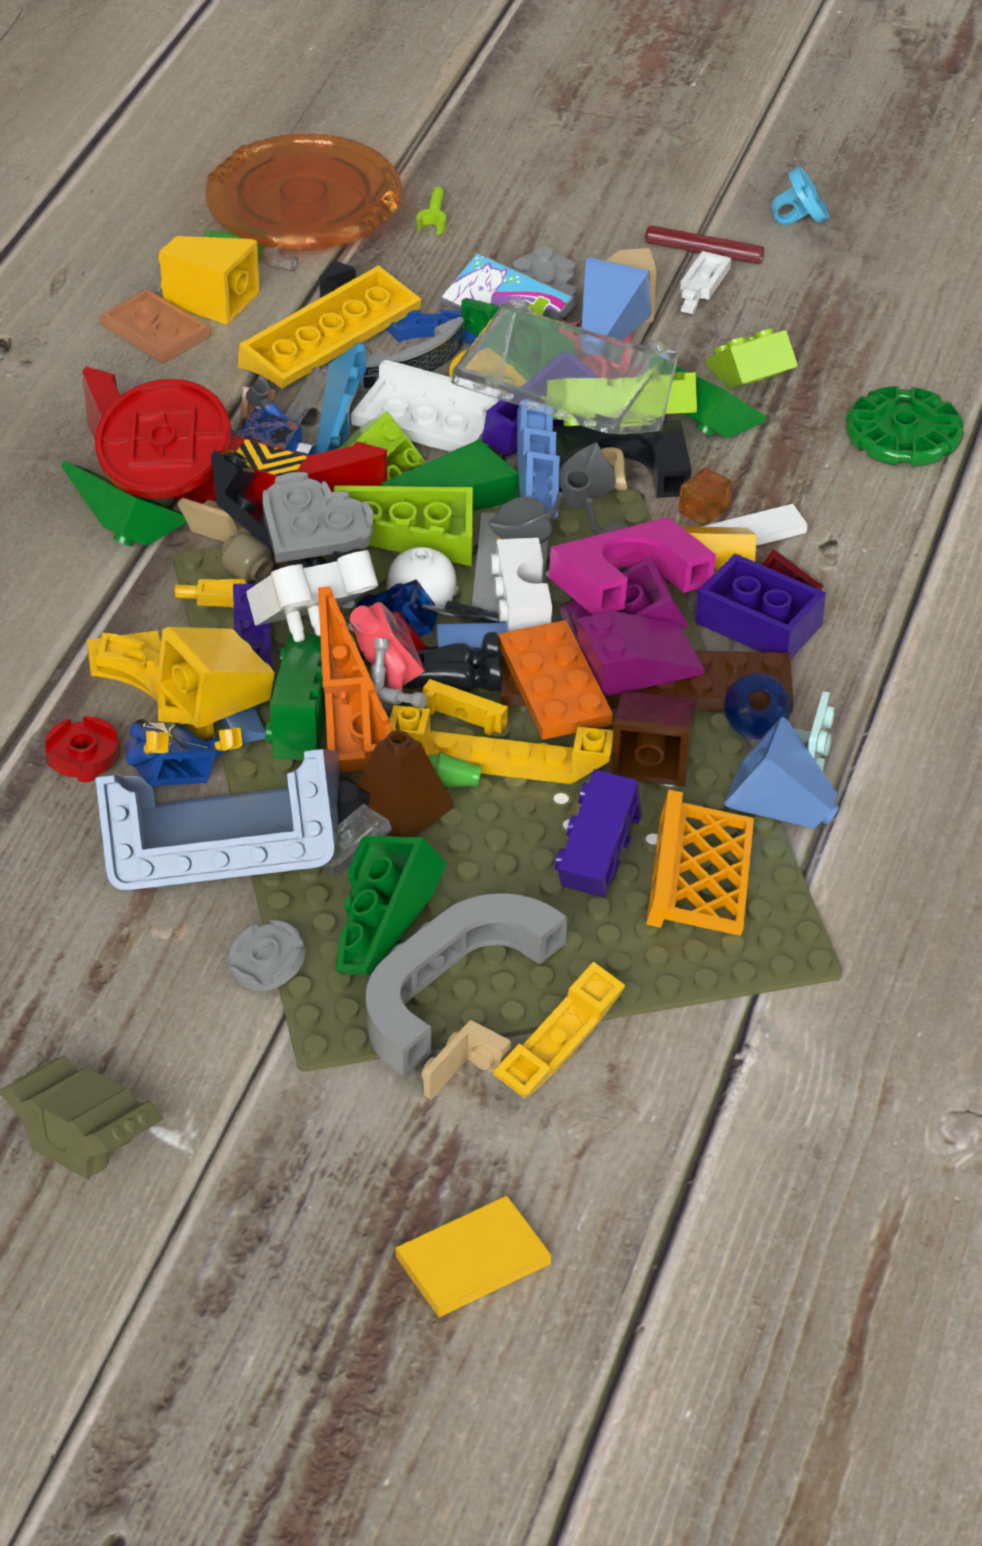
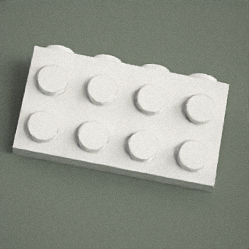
[351,360,501,452]

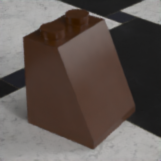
[611,691,696,787]

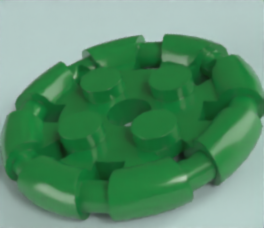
[845,386,964,467]

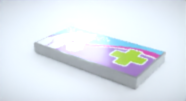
[440,253,576,320]

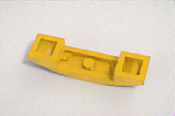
[493,962,625,1099]

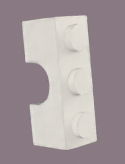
[490,538,552,632]

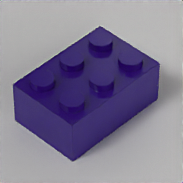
[696,554,826,659]

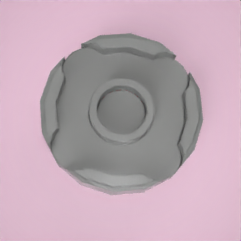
[228,920,306,992]

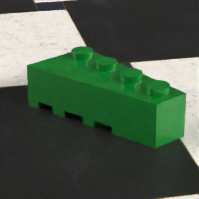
[266,633,326,760]

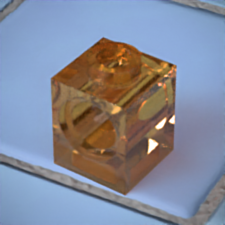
[679,467,732,526]

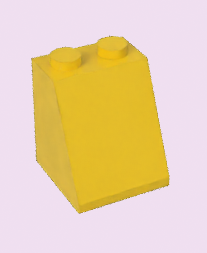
[158,236,260,325]
[156,627,275,729]

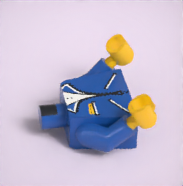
[125,719,242,786]

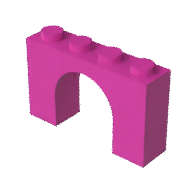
[549,517,716,615]

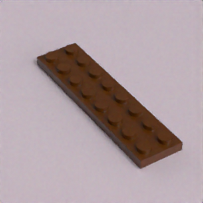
[501,650,793,712]

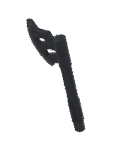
[421,600,505,623]

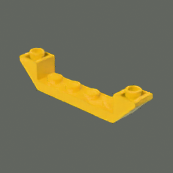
[389,705,613,784]

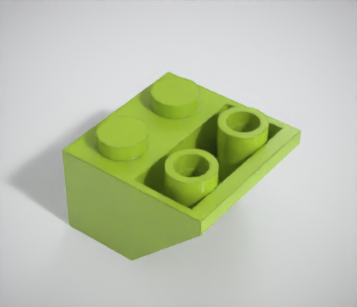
[705,328,798,390]
[338,411,427,480]

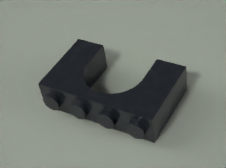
[553,420,692,498]

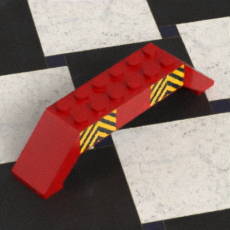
[82,366,388,512]

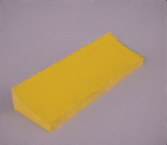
[237,265,422,389]

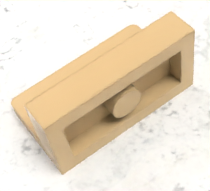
[177,498,250,542]

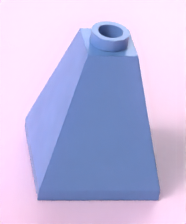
[581,257,652,354]
[724,716,839,829]

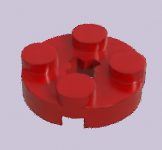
[45,716,120,783]

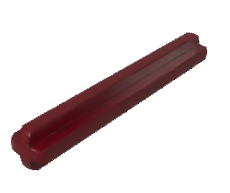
[645,225,764,264]

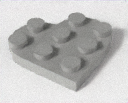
[507,246,576,319]
[263,472,373,563]

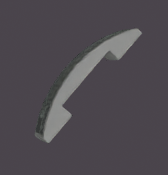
[358,316,464,391]

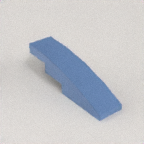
[517,403,560,520]

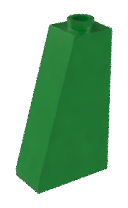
[380,439,519,511]

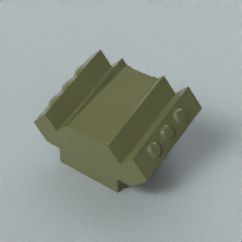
[0,1055,164,1180]

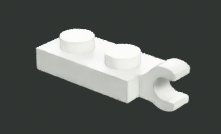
[680,251,731,314]

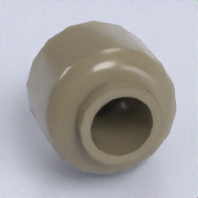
[221,532,274,584]

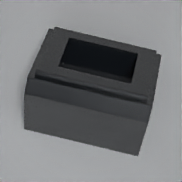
[337,780,370,833]

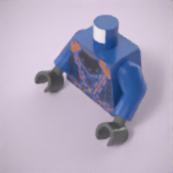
[232,379,315,456]

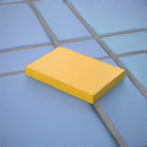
[396,1196,551,1318]

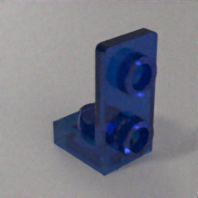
[356,579,438,636]

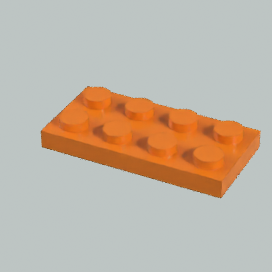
[498,620,613,740]

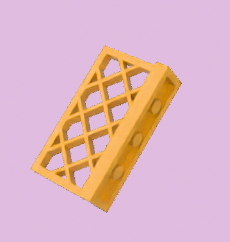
[646,789,754,936]

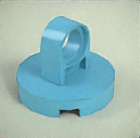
[771,166,830,225]

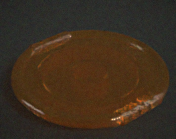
[205,133,402,251]

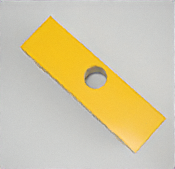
[423,679,508,736]

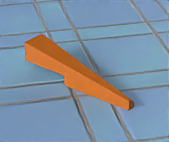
[318,587,393,773]

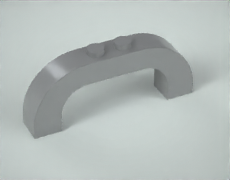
[366,893,567,1076]

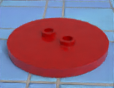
[95,379,232,499]

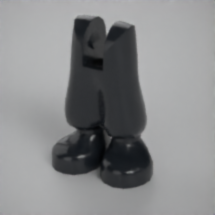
[403,632,501,692]

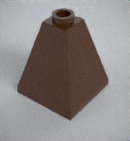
[357,729,453,837]

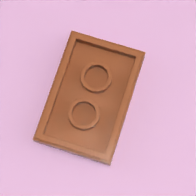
[100,289,211,364]

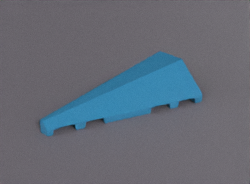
[316,343,366,454]

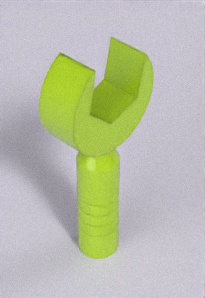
[416,186,447,235]

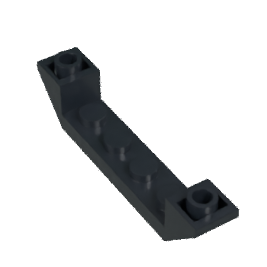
[211,450,376,575]

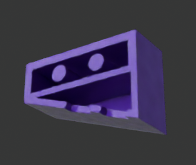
[555,770,642,897]

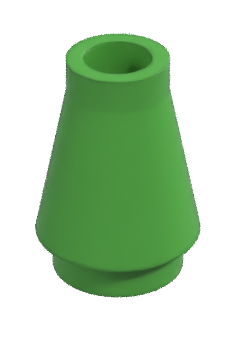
[428,751,481,788]

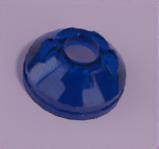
[724,673,791,740]

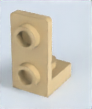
[421,1020,511,1100]

